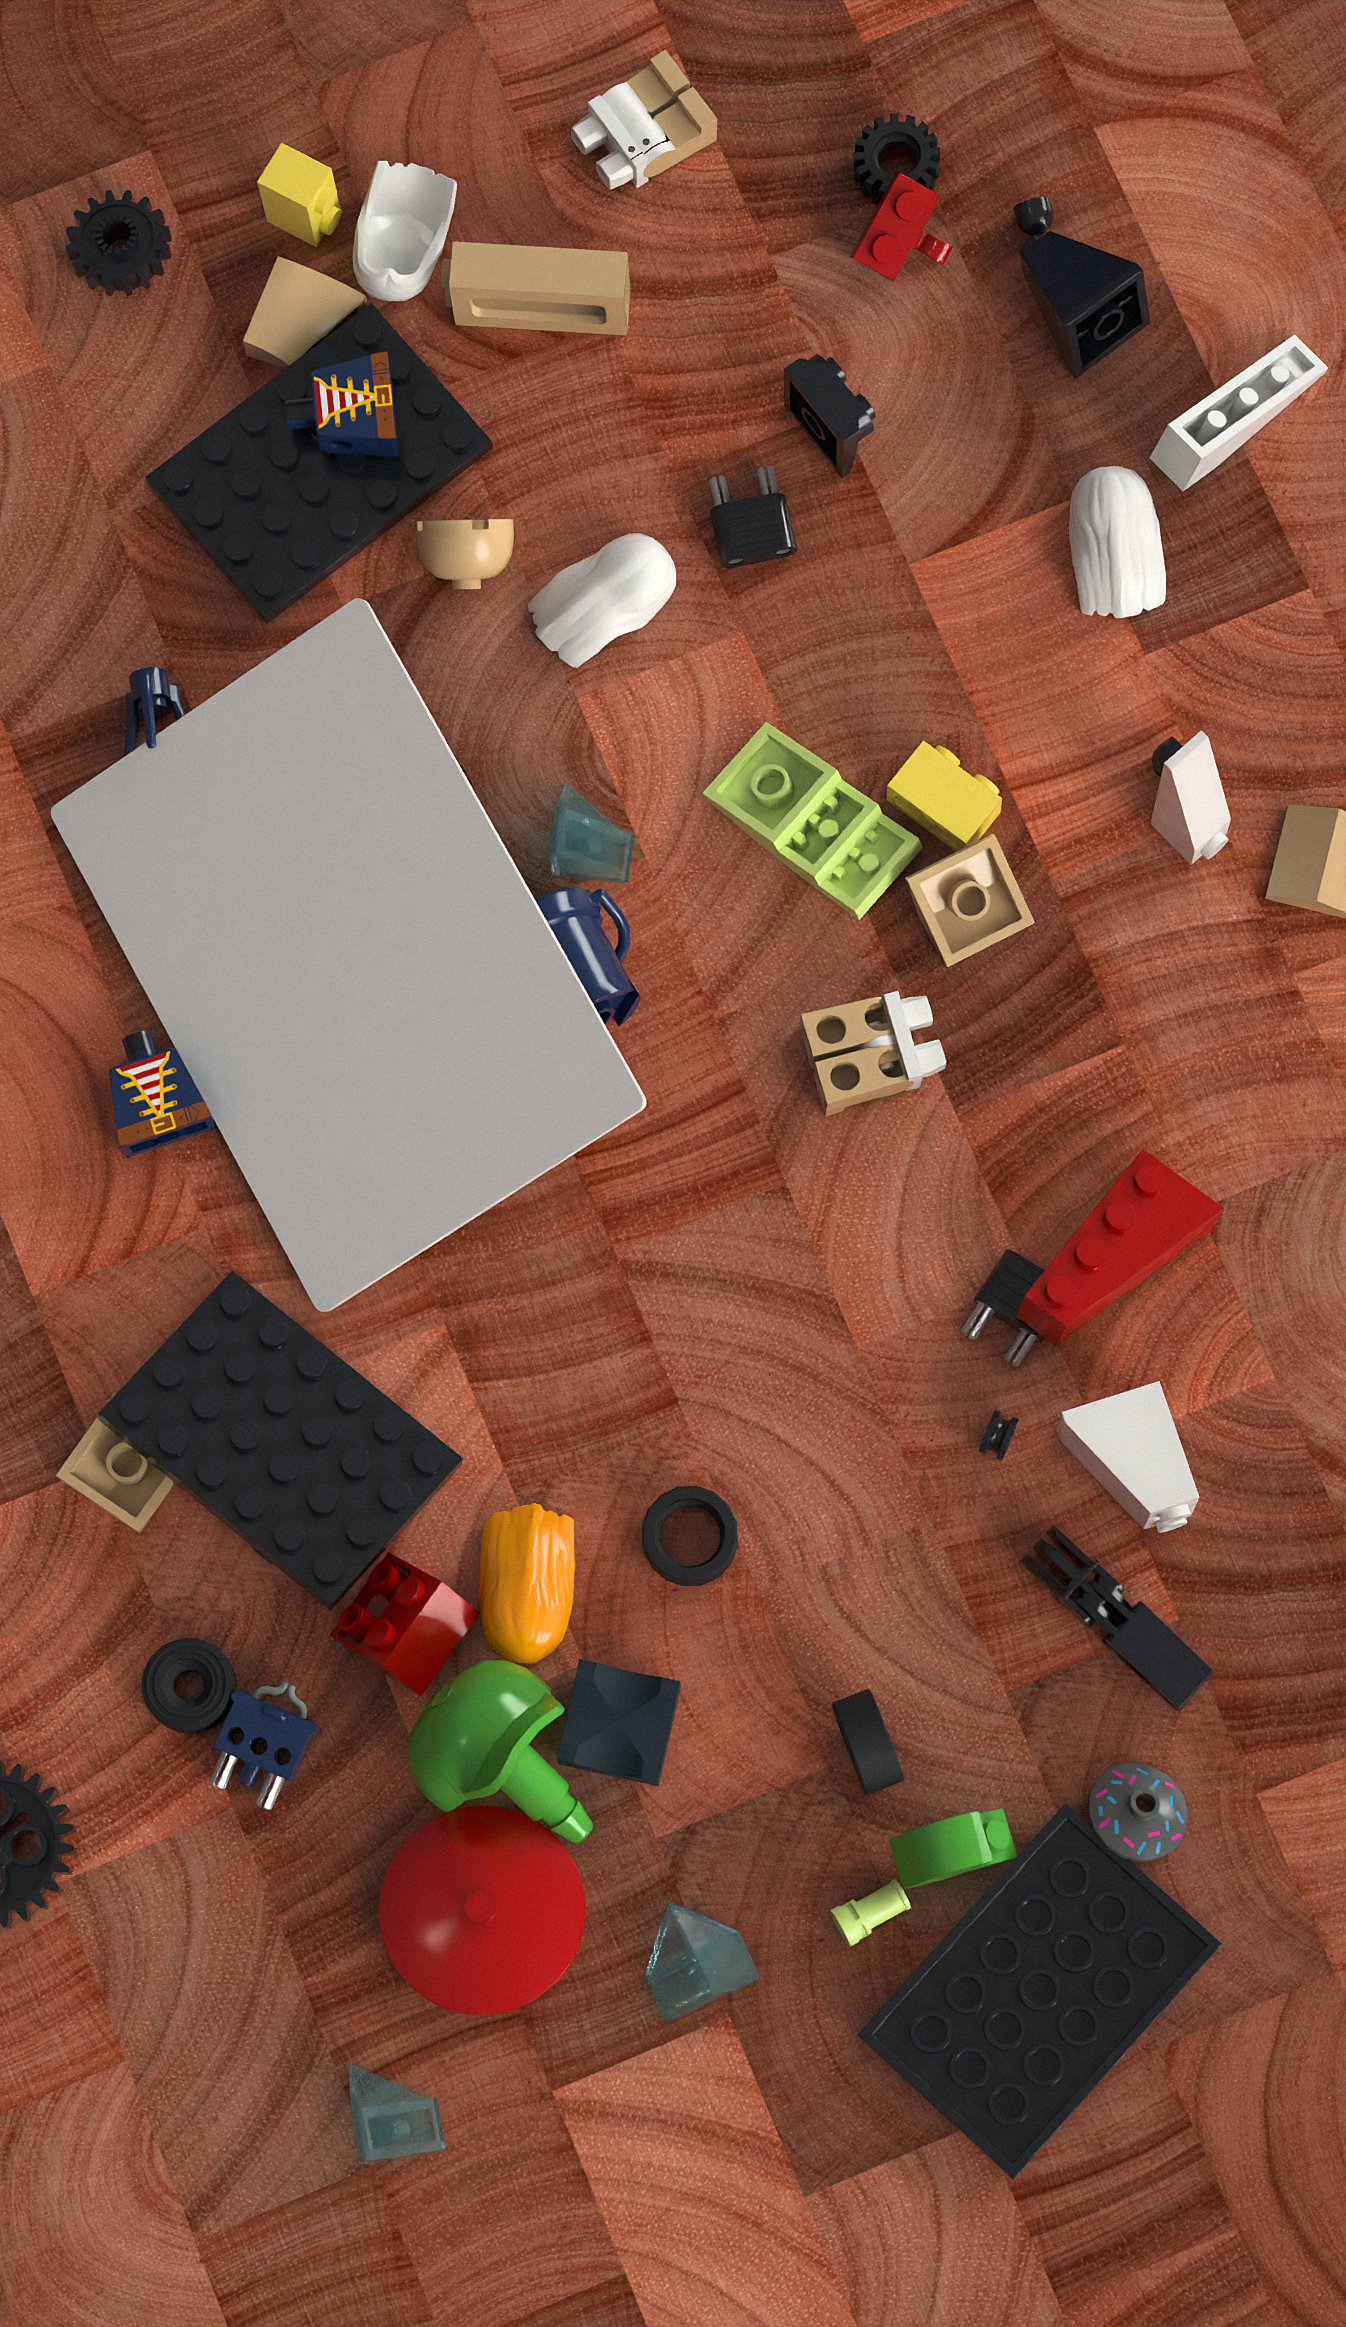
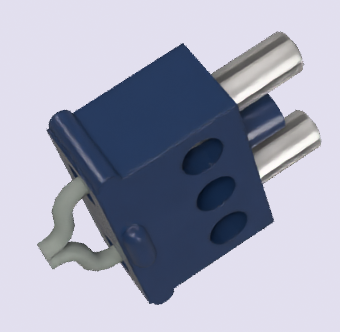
[209,1681,321,1810]

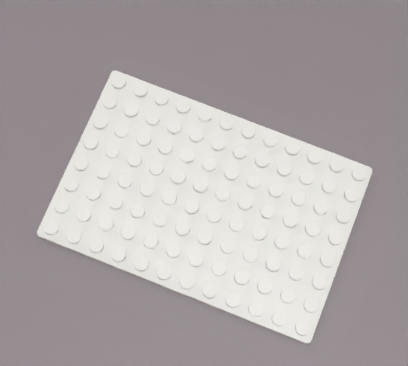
[51,598,647,1312]

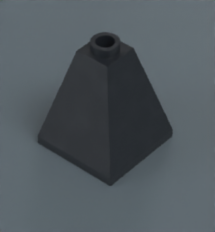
[1019,231,1150,379]

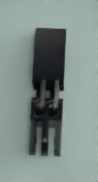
[1019,1525,1214,1712]

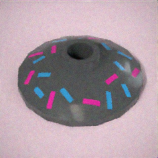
[1087,1762,1188,1862]

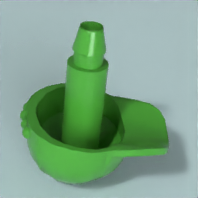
[407,1660,594,1844]

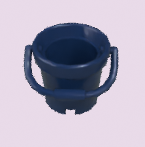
[535,887,641,1027]

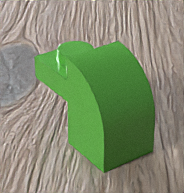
[889,1808,1017,1890]

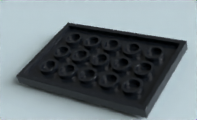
[145,303,493,624]
[98,1270,463,1611]
[857,1803,1222,2180]

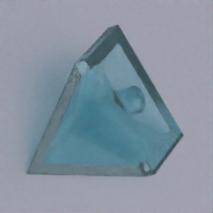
[549,782,634,883]
[645,1901,761,2023]
[348,2062,446,2165]

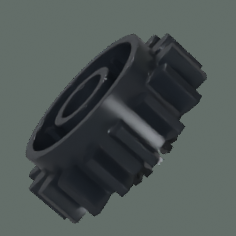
[66,190,172,296]

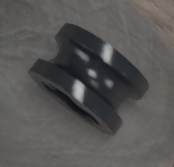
[979,1410,1019,1461]

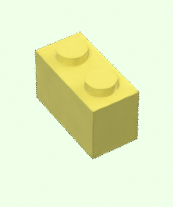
[257,143,342,247]
[886,740,1002,852]

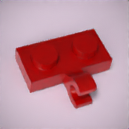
[850,171,953,281]

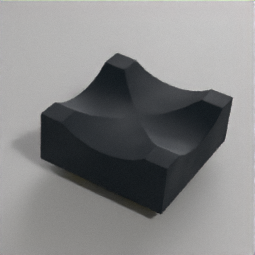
[557,1659,681,1786]

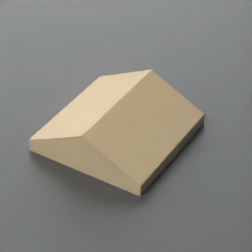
[1265,804,1346,919]
[905,834,1035,967]
[56,1393,175,1533]

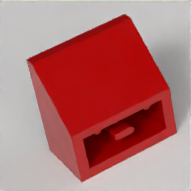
[330,1552,480,1696]

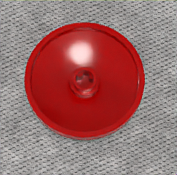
[378,1806,586,2016]

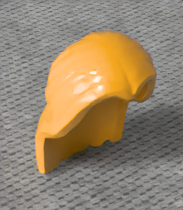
[478,1503,575,1664]

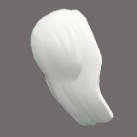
[353,161,457,301]
[1069,466,1166,618]
[528,533,676,668]

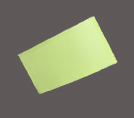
[702,722,923,920]

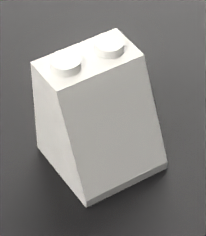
[1056,1381,1200,1533]

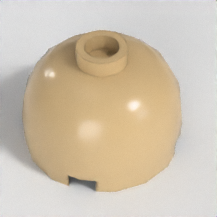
[416,519,514,589]

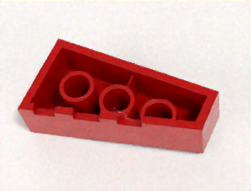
[1016,1149,1224,1346]

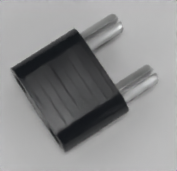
[709,466,798,568]
[961,1249,1045,1367]

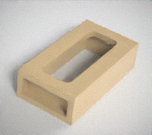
[441,241,631,336]

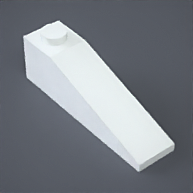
[1150,335,1328,491]
[1150,730,1231,865]

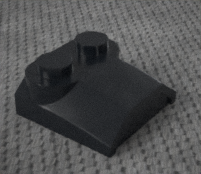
[784,354,876,478]

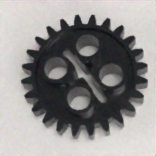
[0,1761,77,1929]

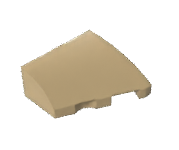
[243,256,367,369]

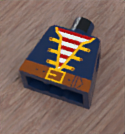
[285,352,400,457]
[109,1031,217,1158]

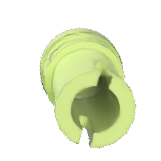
[830,1879,911,1947]

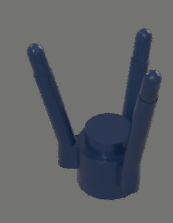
[124,667,186,757]

